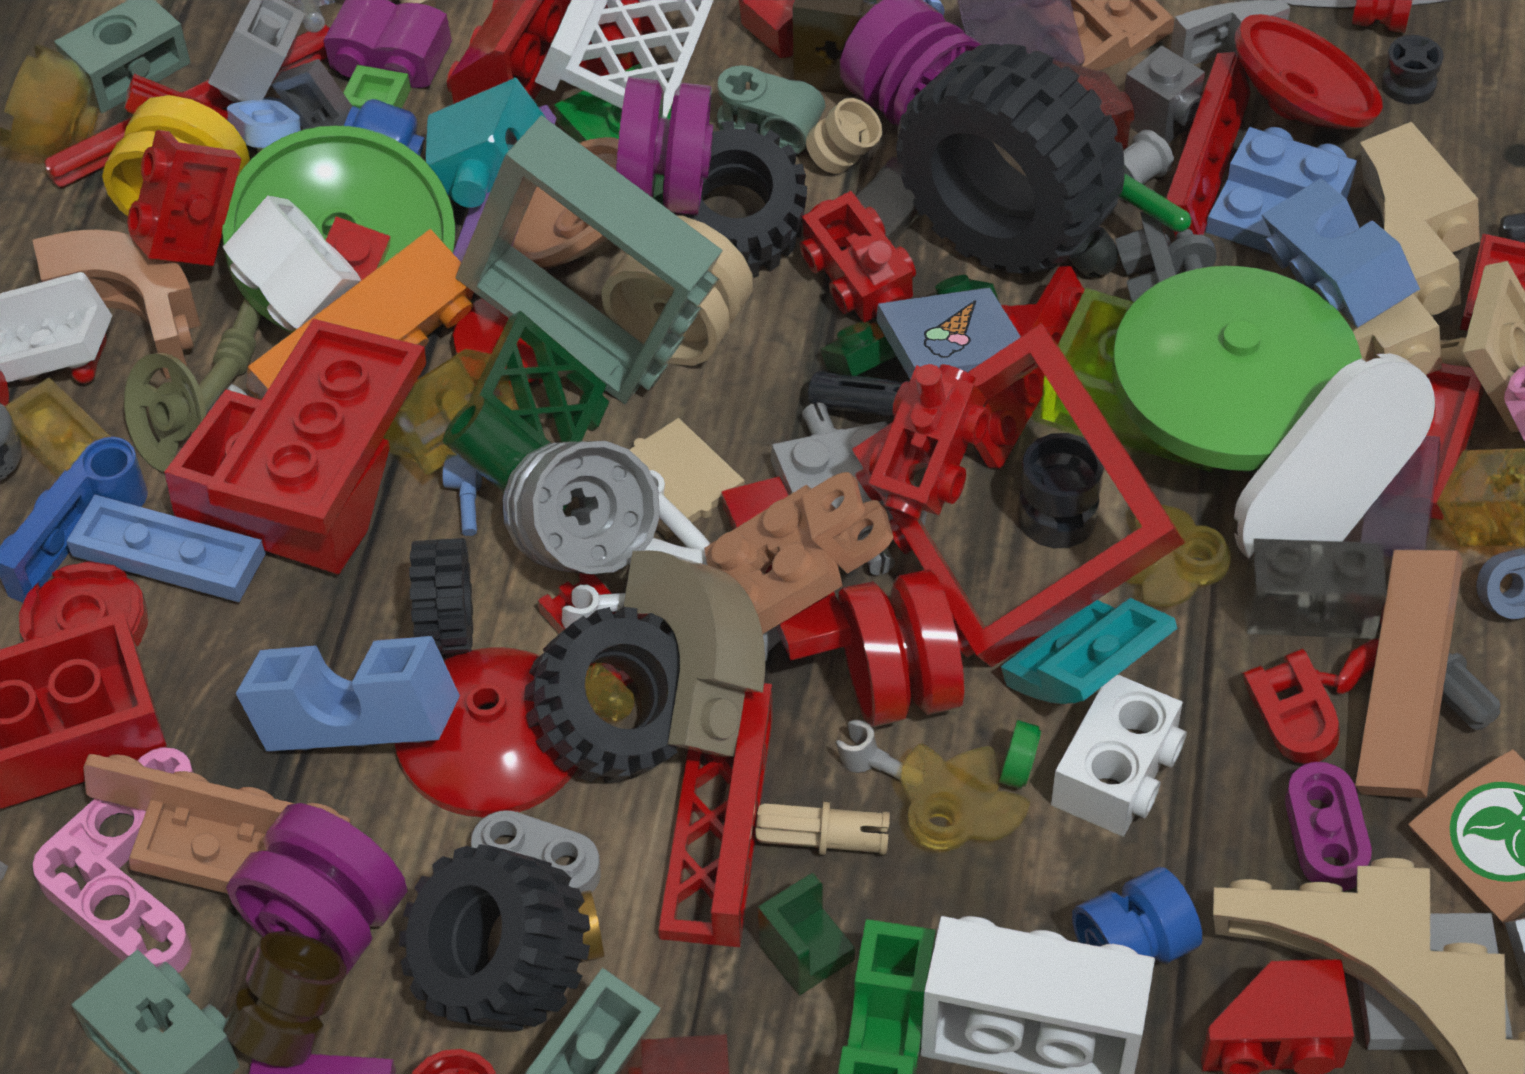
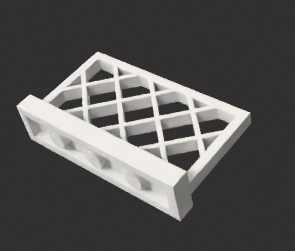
[535,0,714,119]

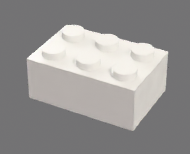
[921,916,1155,1074]

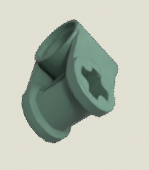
[717,65,826,154]

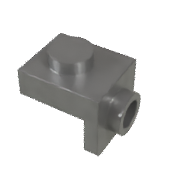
[271,59,353,130]

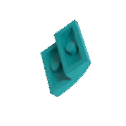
[1001,598,1177,704]

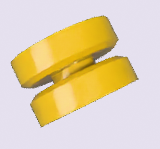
[102,95,250,216]

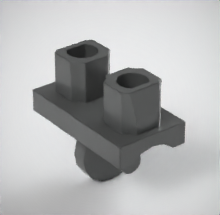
[1115,211,1217,303]

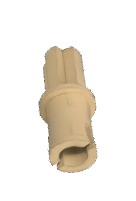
[755,801,890,855]

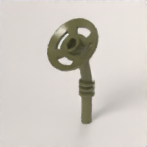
[124,297,262,472]

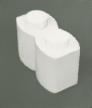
[223,196,361,331]

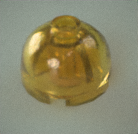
[0,44,99,158]

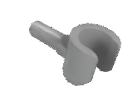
[836,720,926,790]

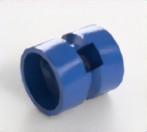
[1072,867,1203,964]

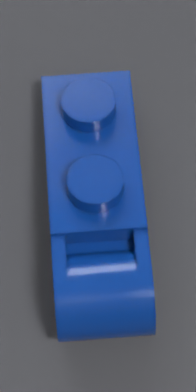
[0,437,148,603]

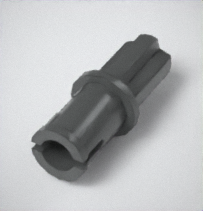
[1442,652,1501,730]

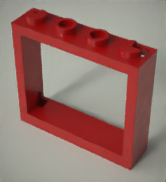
[852,323,1186,667]

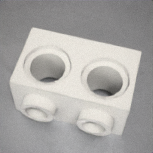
[1051,675,1187,837]

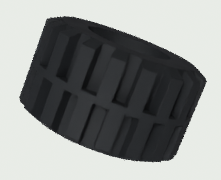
[662,121,807,278]
[524,606,680,783]
[399,844,591,1031]

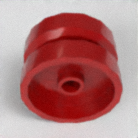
[838,569,965,727]

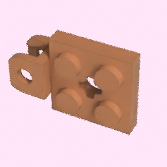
[704,472,893,634]

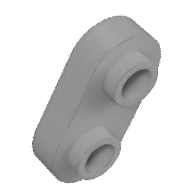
[471,811,601,893]

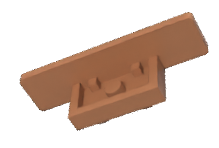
[84,754,351,894]

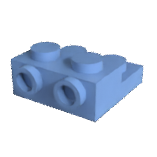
[1206,127,1357,253]

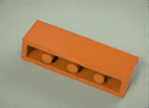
[246,229,474,400]

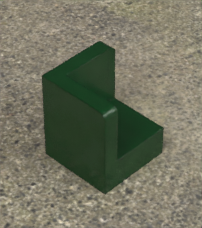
[758,873,855,996]

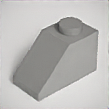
[208,0,305,103]

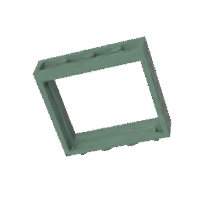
[455,115,723,404]

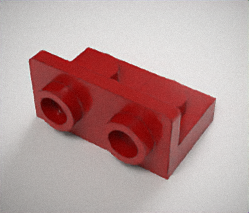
[127,130,242,266]

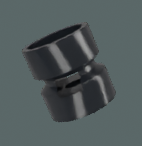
[1018,433,1104,549]

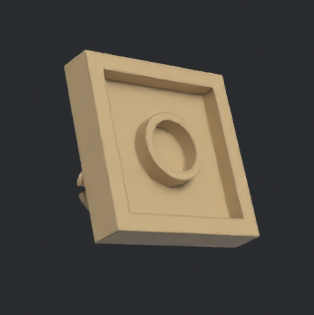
[1440,261,1525,433]

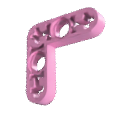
[32,747,194,973]

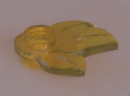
[1127,505,1231,607]
[901,743,1030,851]

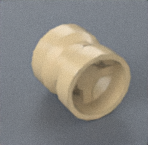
[806,98,882,174]

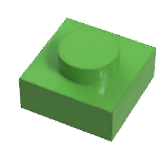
[343,65,411,108]

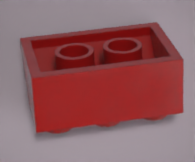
[447,0,571,104]
[164,389,390,575]

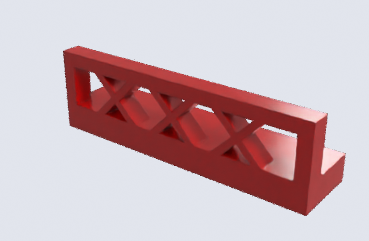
[659,683,773,948]

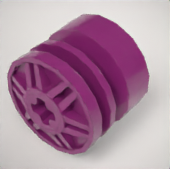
[840,0,982,126]

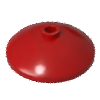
[1234,14,1383,130]
[395,647,578,817]

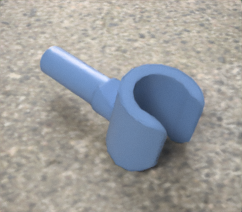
[443,452,482,536]

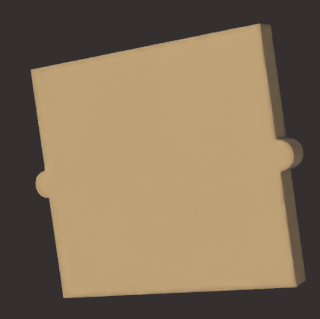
[629,418,745,539]

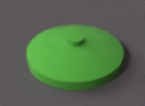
[222,126,455,333]
[1112,266,1362,471]

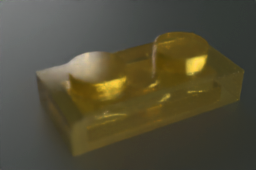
[5,378,111,477]

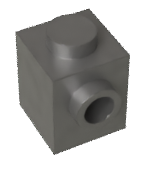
[1121,46,1205,144]

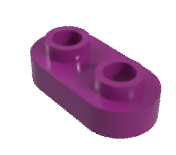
[1285,762,1372,891]

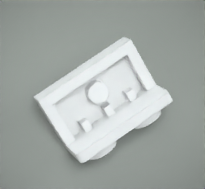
[0,272,112,382]

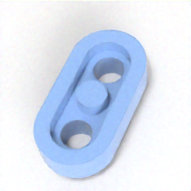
[227,100,301,154]

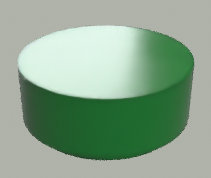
[999,720,1042,789]

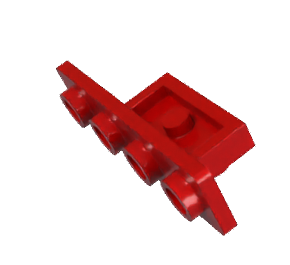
[975,266,1092,468]

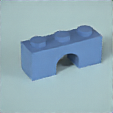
[1262,178,1420,328]
[236,636,460,751]

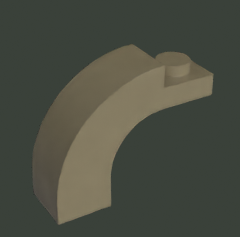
[623,550,765,757]

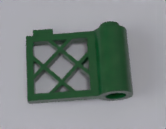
[443,310,610,510]

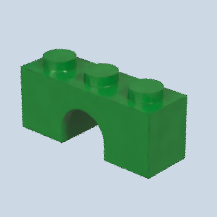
[838,919,936,1074]

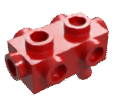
[799,191,916,322]
[868,364,990,521]

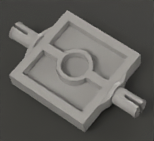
[770,403,927,575]

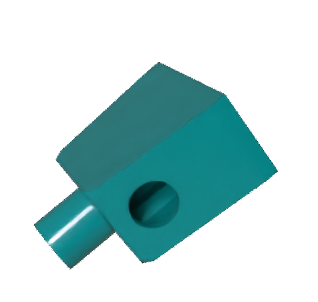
[426,78,546,208]

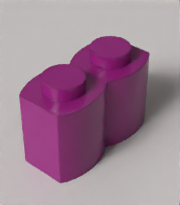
[323,0,452,88]

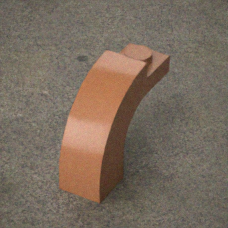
[32,230,201,379]

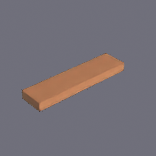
[1355,550,1463,798]

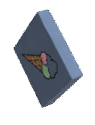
[877,288,1021,379]

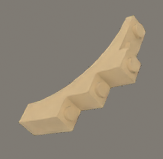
[1339,122,1480,375]
[1213,858,1525,1074]

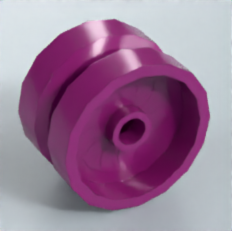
[616,77,714,216]
[226,803,408,974]

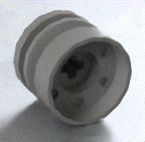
[503,441,660,574]

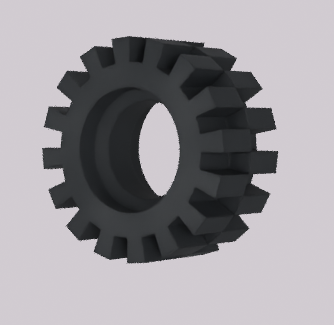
[409,538,473,654]

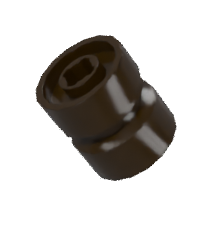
[224,931,346,1067]

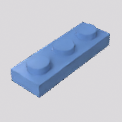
[66,495,266,602]

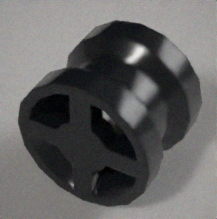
[1381,35,1444,104]

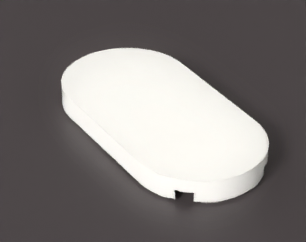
[1234,353,1435,576]

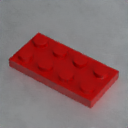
[206,318,426,536]

